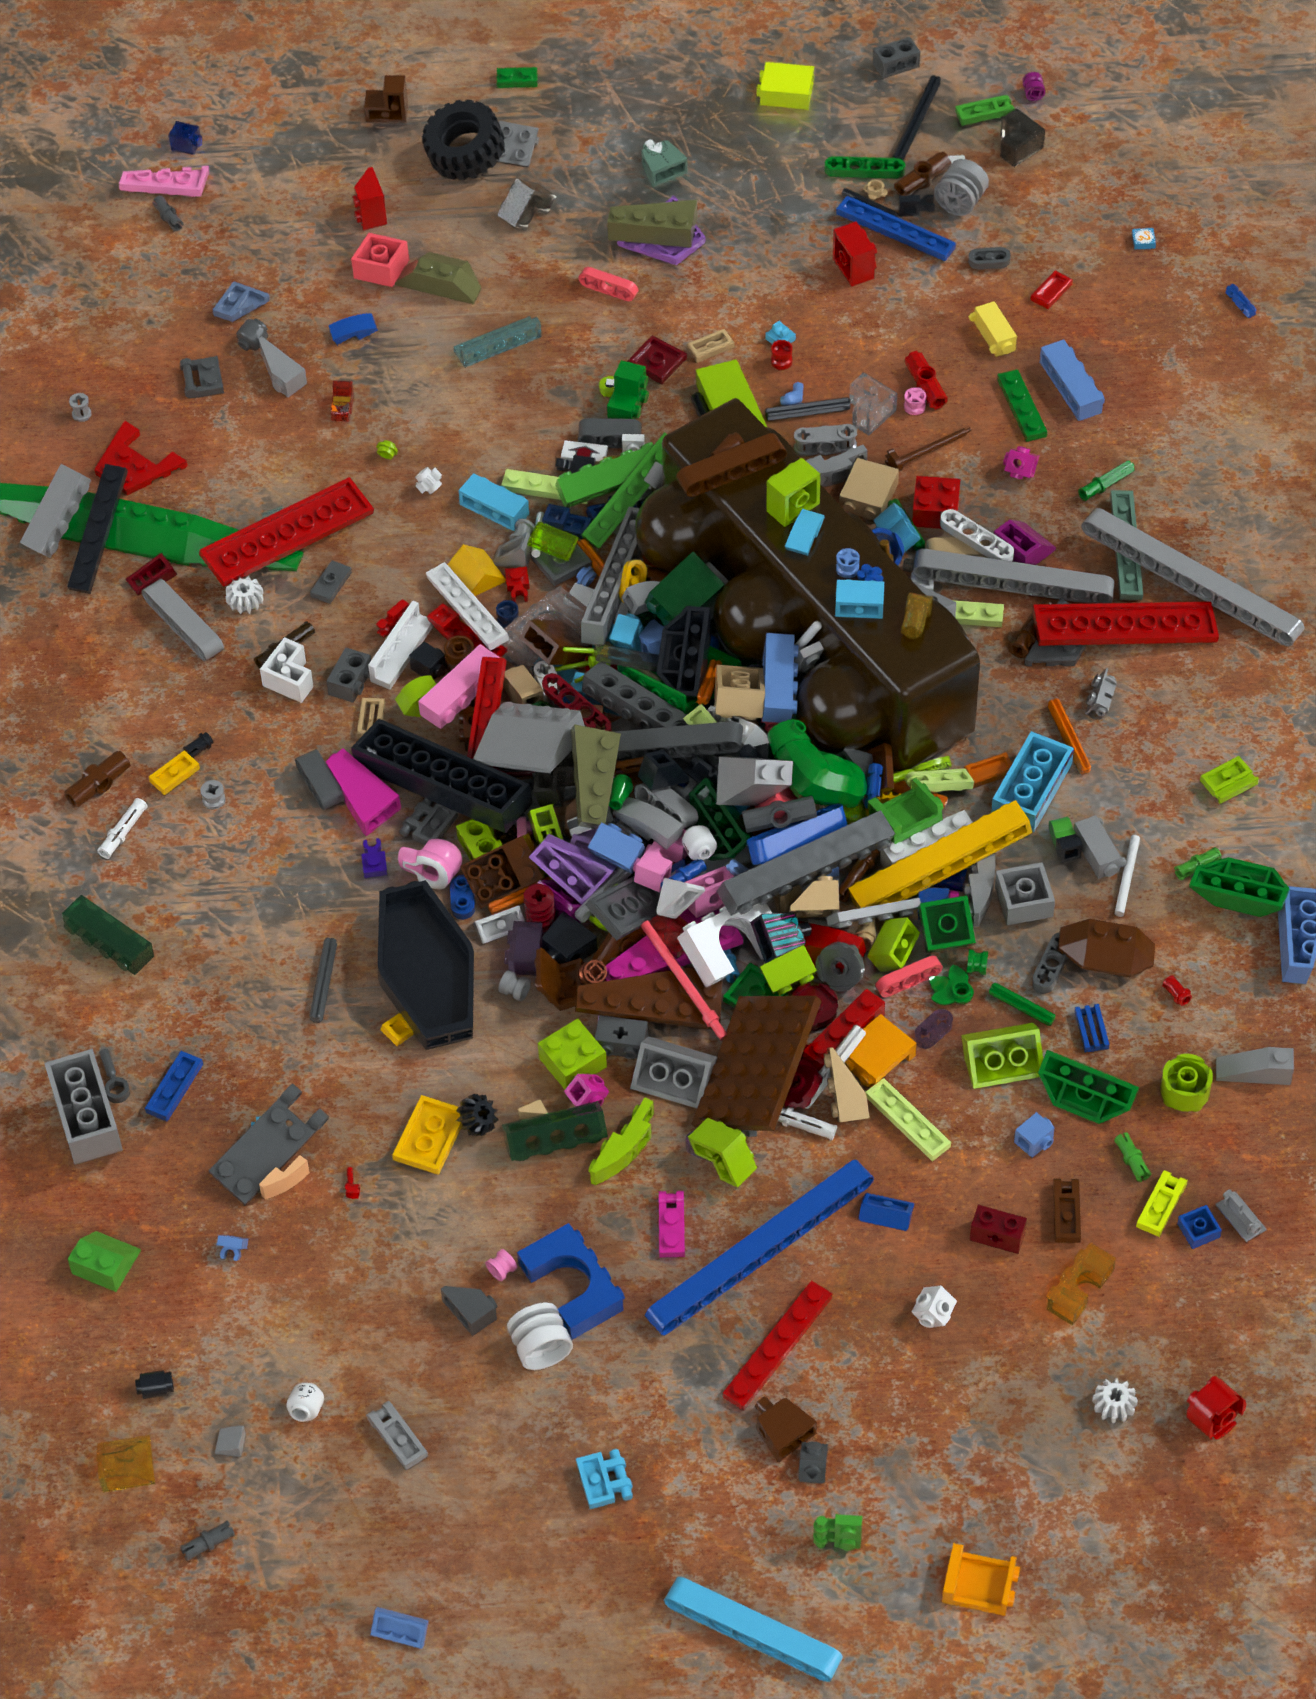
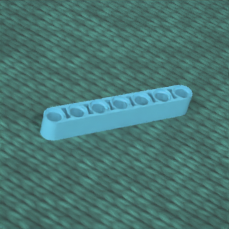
[664,1577,843,1682]

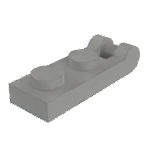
[366,1401,428,1470]

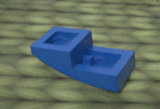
[328,313,378,345]

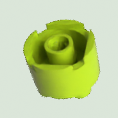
[1160,1054,1213,1112]

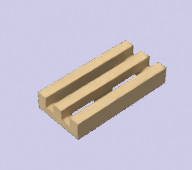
[687,329,735,363]
[357,698,385,739]

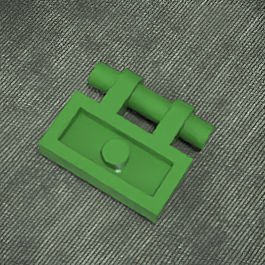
[813,1514,862,1551]

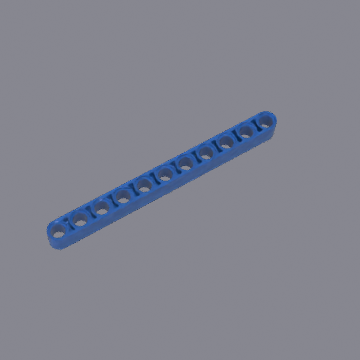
[645,1159,874,1336]

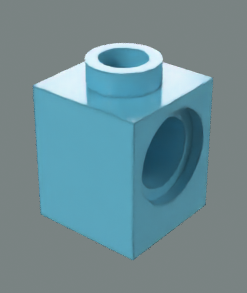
[609,613,644,652]

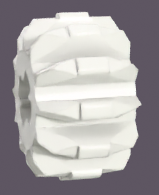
[225,576,264,614]
[1092,1377,1138,1424]

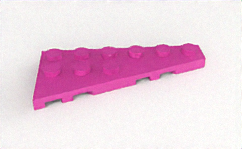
[604,908,743,981]

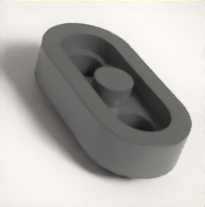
[968,247,1011,270]

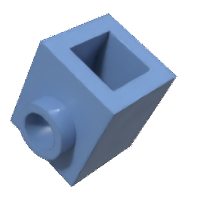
[1014,1112,1054,1158]

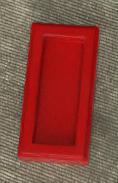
[1031,270,1073,309]

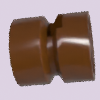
[444,635,474,673]

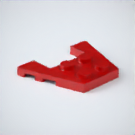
[95,421,188,495]

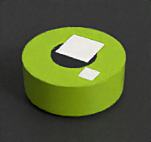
[599,376,614,397]

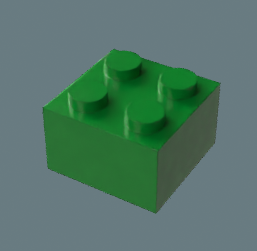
[918,895,976,953]

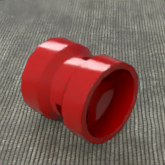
[771,340,793,370]

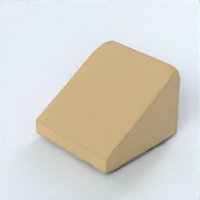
[518,1099,549,1126]

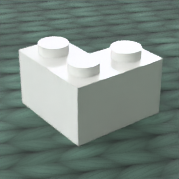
[260,637,313,703]

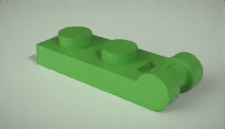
[955,95,1016,126]

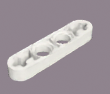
[940,509,1014,562]

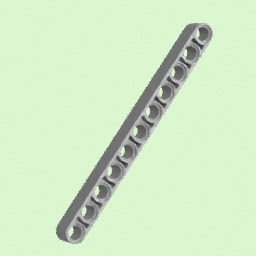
[1081,508,1304,647]

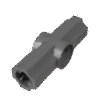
[742,796,817,833]

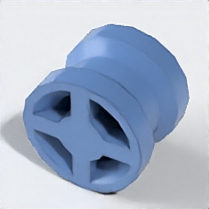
[836,548,860,578]

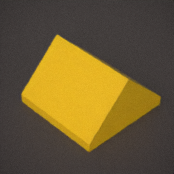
[447,544,506,596]

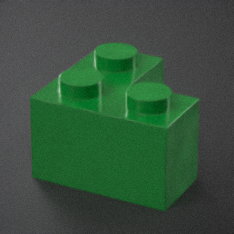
[607,360,649,419]

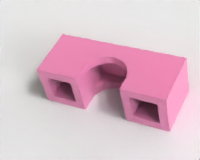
[633,829,688,893]

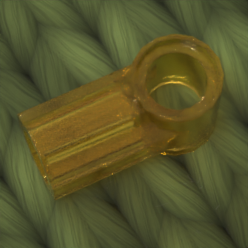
[901,592,933,639]

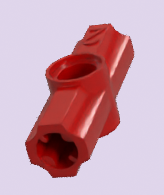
[905,350,948,410]

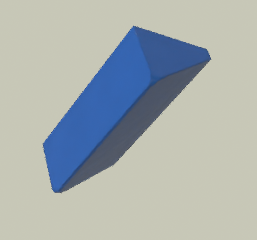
[859,1193,914,1231]

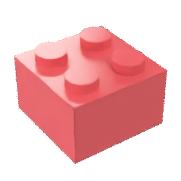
[351,233,410,287]

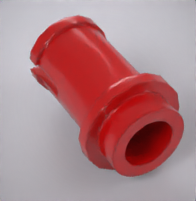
[1162,975,1192,1006]

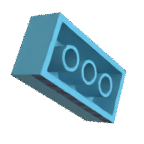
[991,731,1074,832]

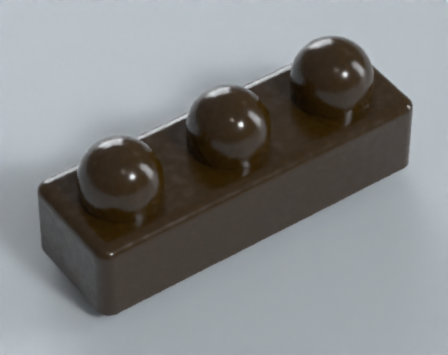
[635,398,980,772]

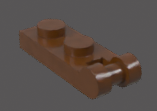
[1053,1178,1081,1243]

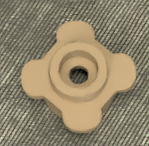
[863,180,888,200]

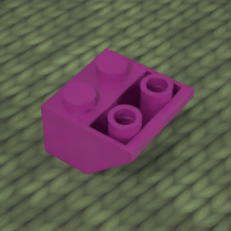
[994,519,1056,565]

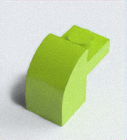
[395,675,437,718]

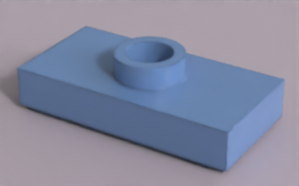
[370,1607,429,1649]

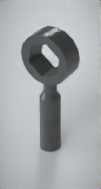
[99,1049,130,1103]

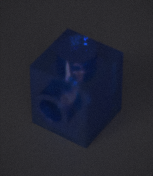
[168,121,203,155]

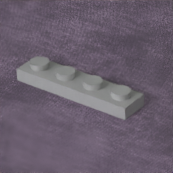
[826,898,921,929]

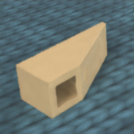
[824,1047,870,1122]

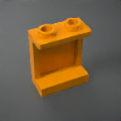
[844,1014,917,1088]
[942,1543,1020,1616]

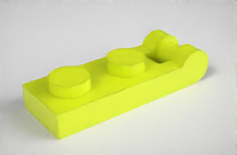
[1136,1170,1188,1237]

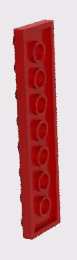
[199,477,374,587]
[1032,602,1219,646]

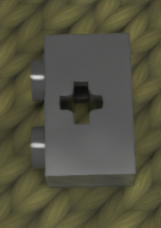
[595,1015,648,1059]

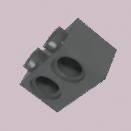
[873,37,920,79]
[326,647,371,703]

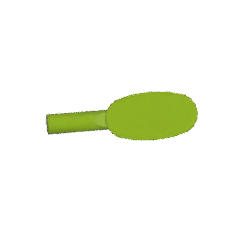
[893,756,952,783]

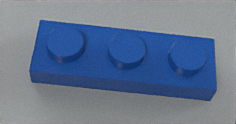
[145,1051,203,1122]

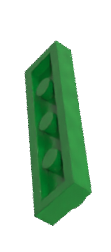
[997,369,1047,442]

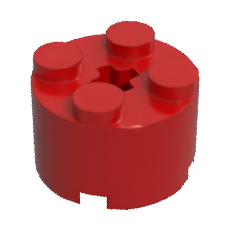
[1186,1376,1246,1440]

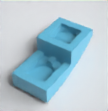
[785,509,825,556]

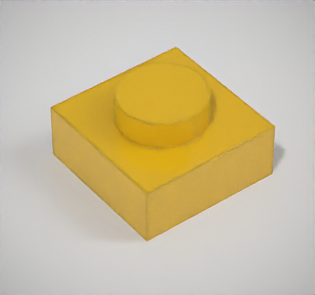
[381,1013,414,1046]

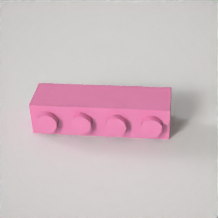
[418,644,500,729]

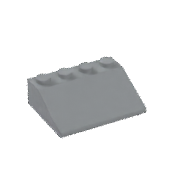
[473,702,585,773]

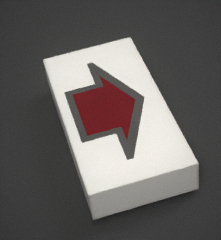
[561,440,608,465]

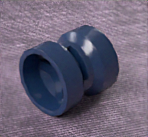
[496,600,520,632]

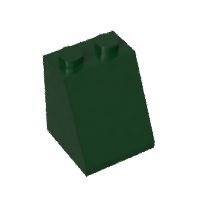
[644,552,725,626]

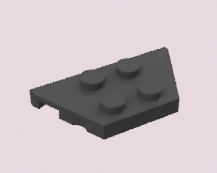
[1024,598,1087,666]

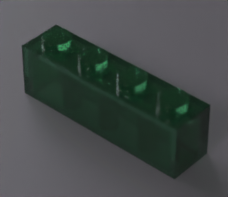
[62,895,154,975]

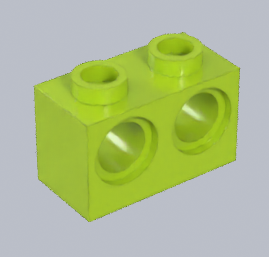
[456,819,502,861]

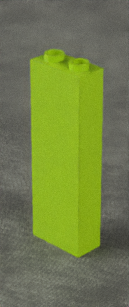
[696,359,767,427]

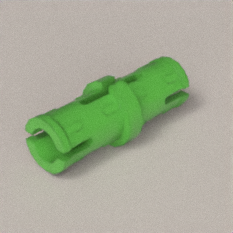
[1174,847,1222,880]
[1114,1132,1151,1182]

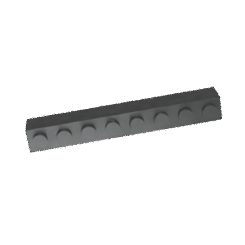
[717,810,895,916]

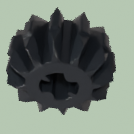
[456,1094,499,1136]

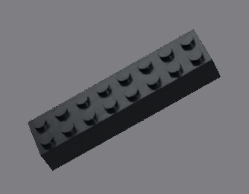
[351,719,533,833]

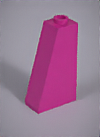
[326,748,401,836]

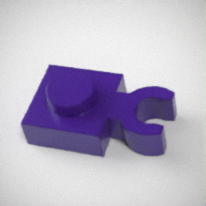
[361,838,388,878]

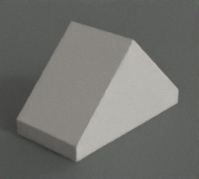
[493,532,532,568]

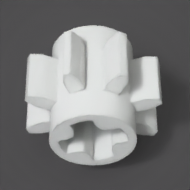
[415,467,442,494]

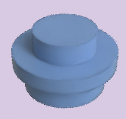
[576,566,596,587]

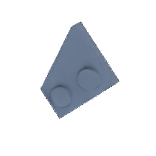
[213,281,270,322]

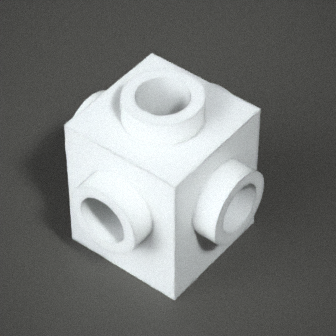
[911,1286,957,1328]

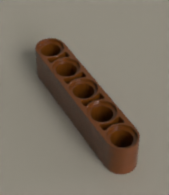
[676,433,787,497]

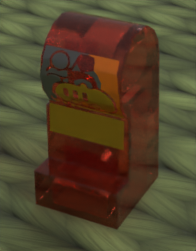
[331,381,354,422]

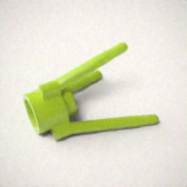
[554,647,610,683]

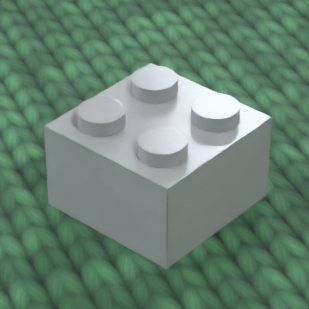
[995,862,1055,925]

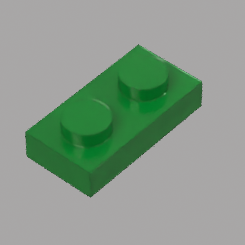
[497,67,538,88]

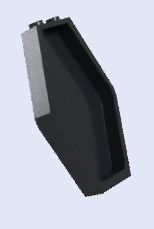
[378,880,474,1050]

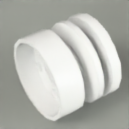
[507,1302,573,1370]

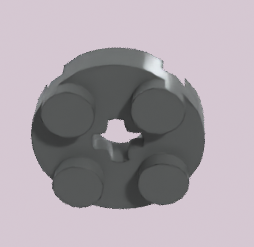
[815,942,864,991]

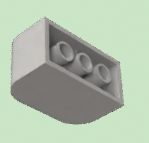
[44,1049,123,1165]

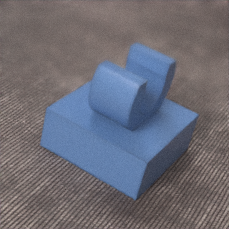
[217,1235,248,1261]

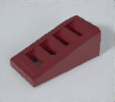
[126,553,178,596]

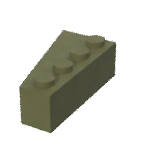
[607,200,697,248]
[571,724,621,829]

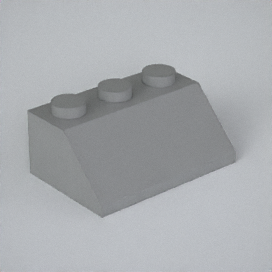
[630,1037,718,1108]

